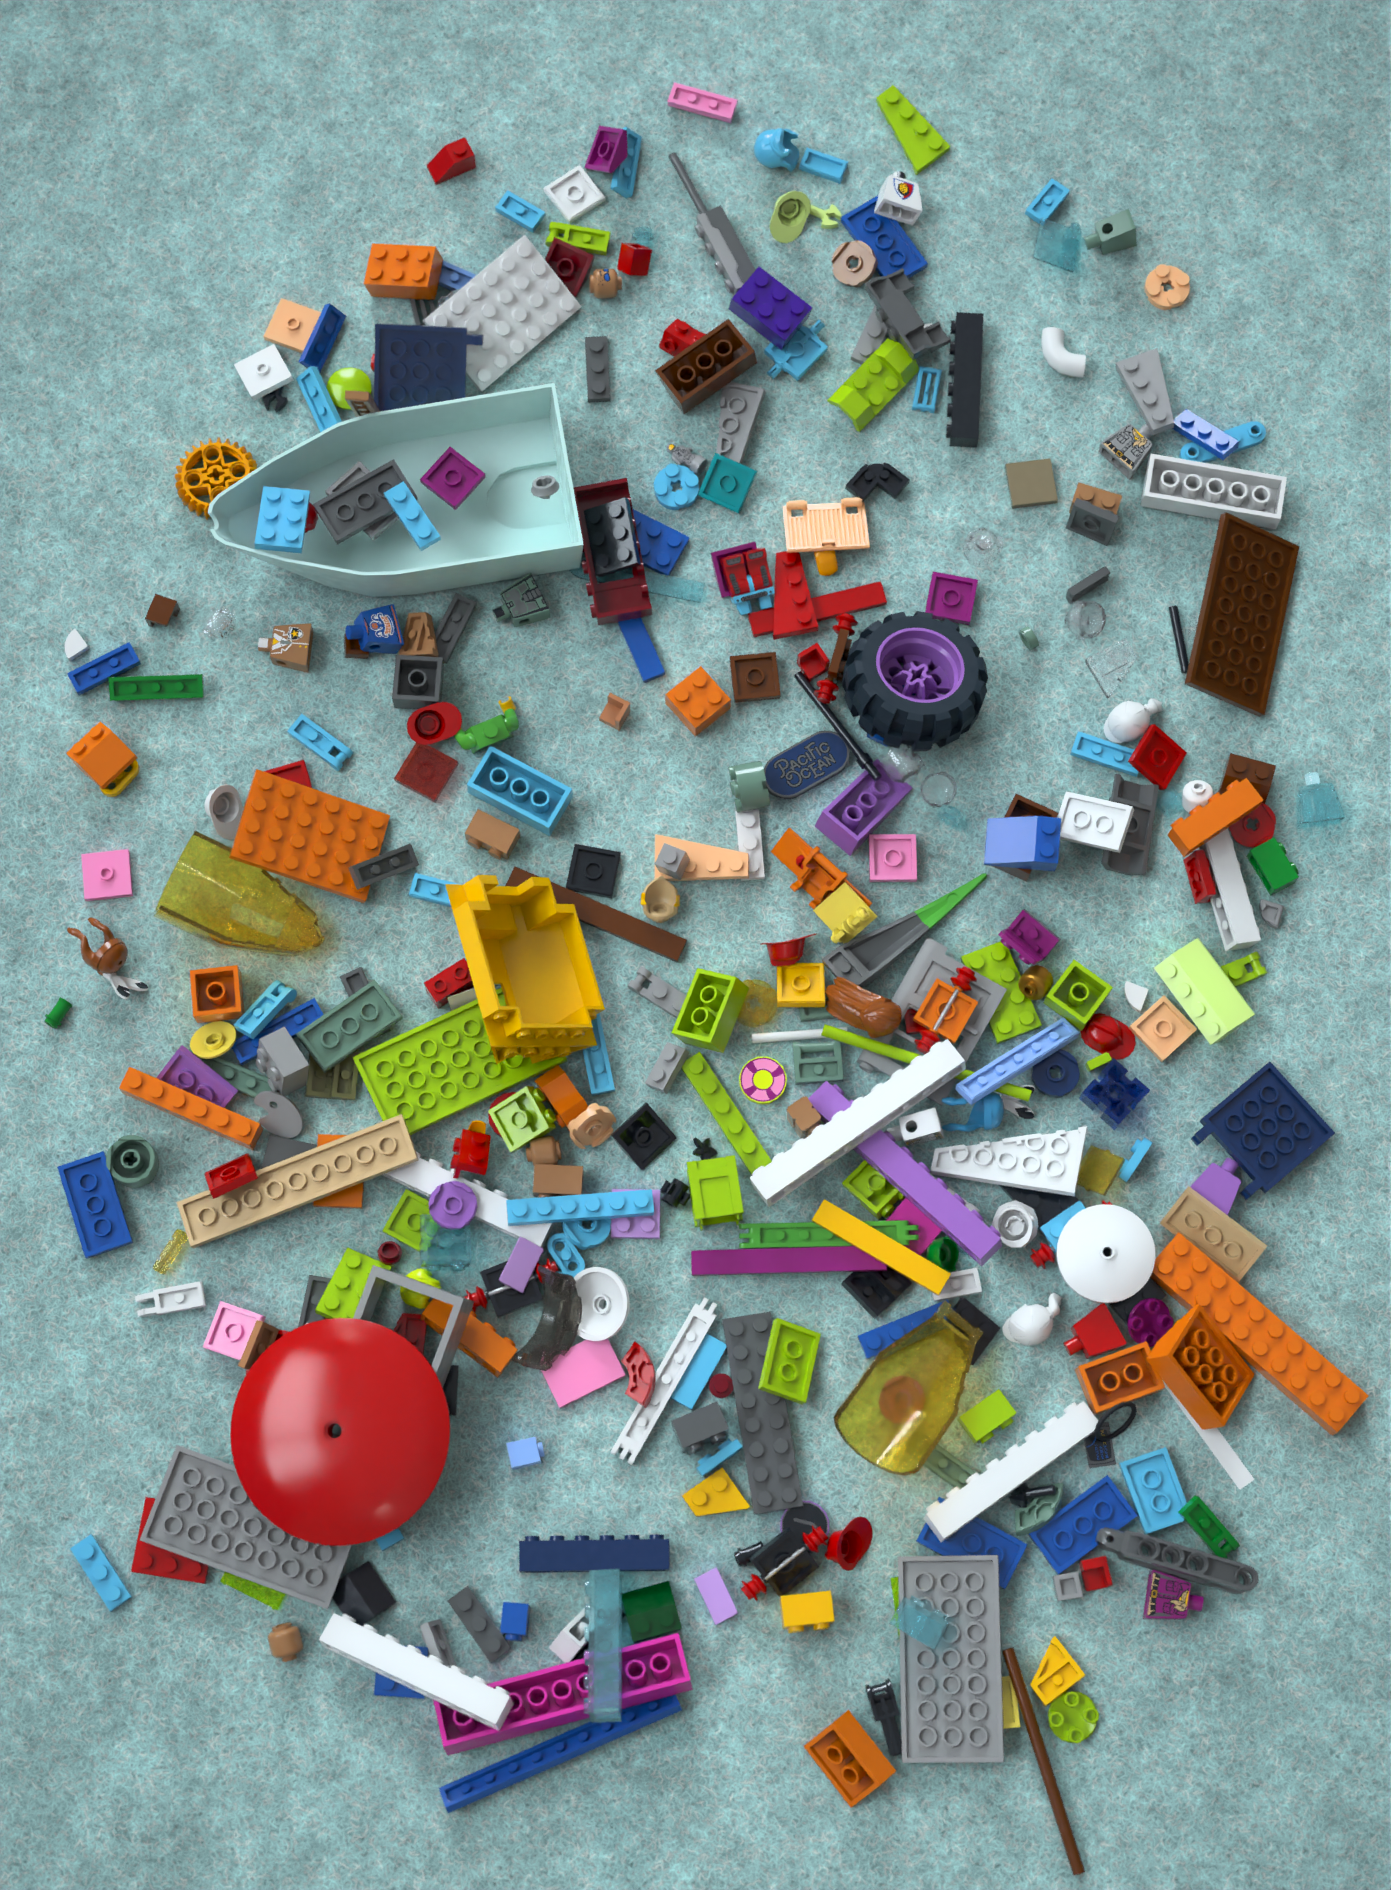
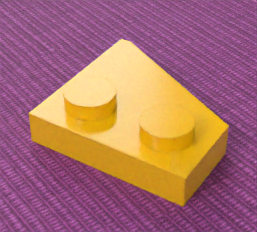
[682,1467,750,1517]
[1030,1636,1085,1707]

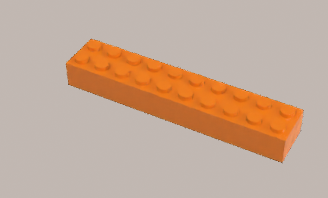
[1150,1232,1369,1436]

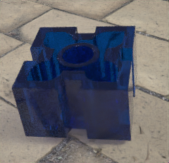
[1079,1058,1150,1130]

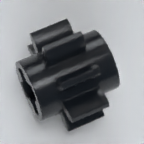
[660,1178,690,1208]

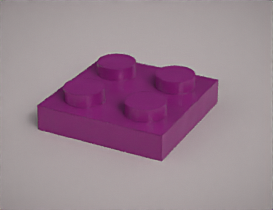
[420,447,486,510]
[925,571,978,625]

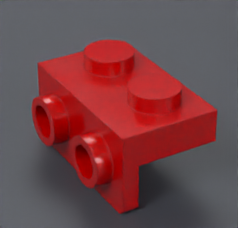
[659,319,706,357]
[450,1129,491,1179]

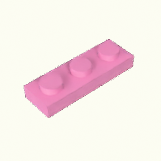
[668,82,737,123]

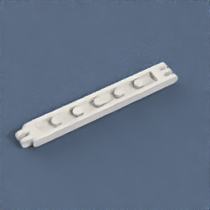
[610,1297,717,1465]

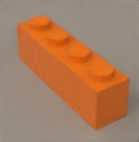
[1167,778,1263,857]
[420,1298,518,1378]

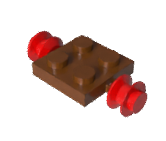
[814,613,858,703]

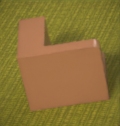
[599,693,631,731]

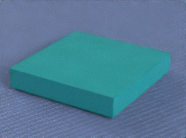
[698,453,758,513]

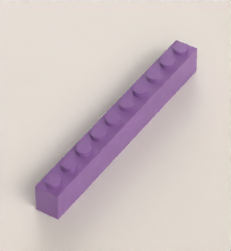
[808,1081,1002,1266]

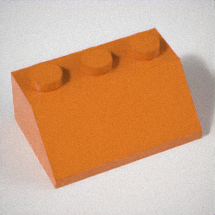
[804,1710,896,1808]

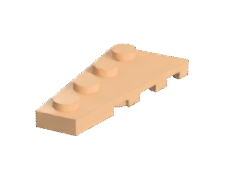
[655,834,749,881]

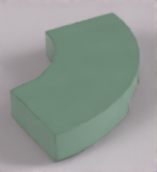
[1015,1483,1065,1536]

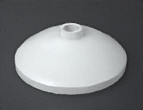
[564,1267,630,1341]

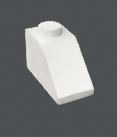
[549,1605,605,1663]

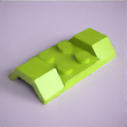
[827,338,919,432]

